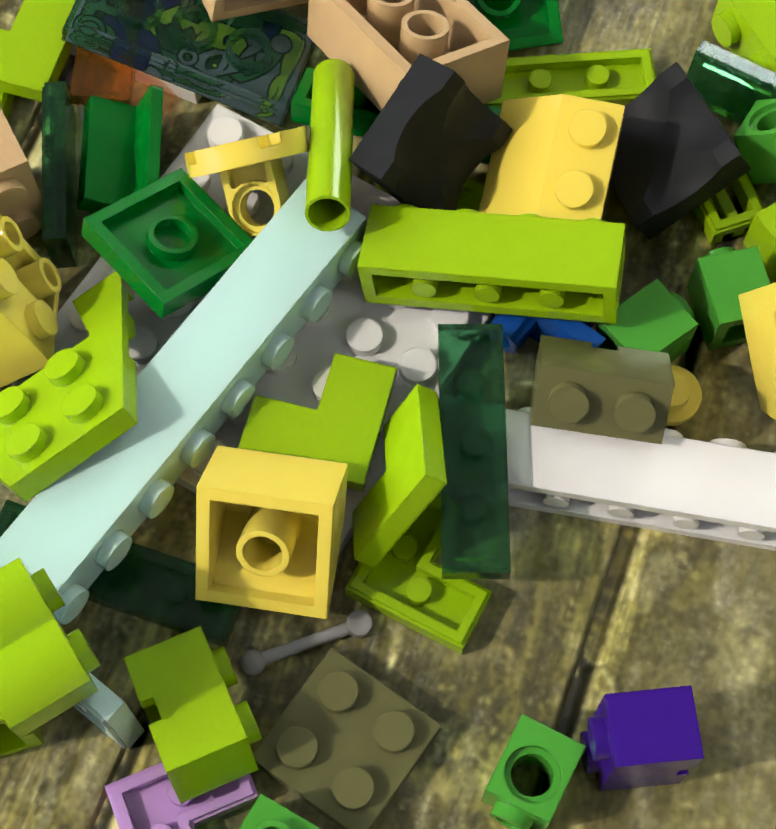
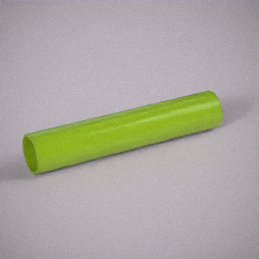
[305,59,355,231]

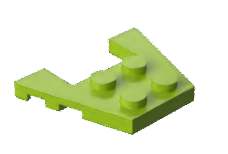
[0,271,138,502]

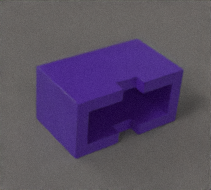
[580,685,704,792]

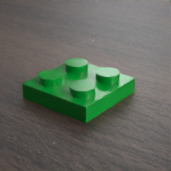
[81,168,253,319]

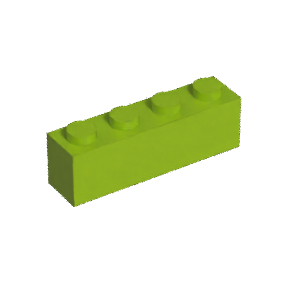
[357,204,625,324]

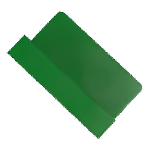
[77,84,163,213]

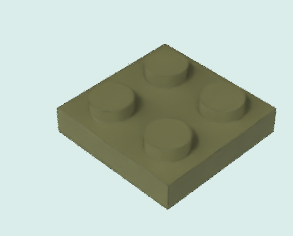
[253,647,441,829]

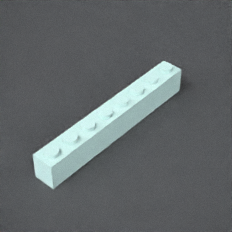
[0,179,367,625]

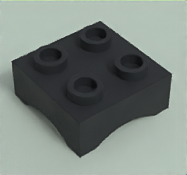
[349,53,513,211]
[610,62,751,240]

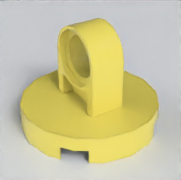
[184,126,309,236]

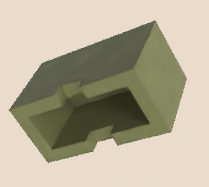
[530,335,675,444]

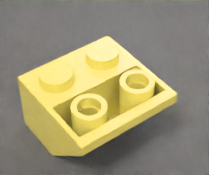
[0,214,62,388]

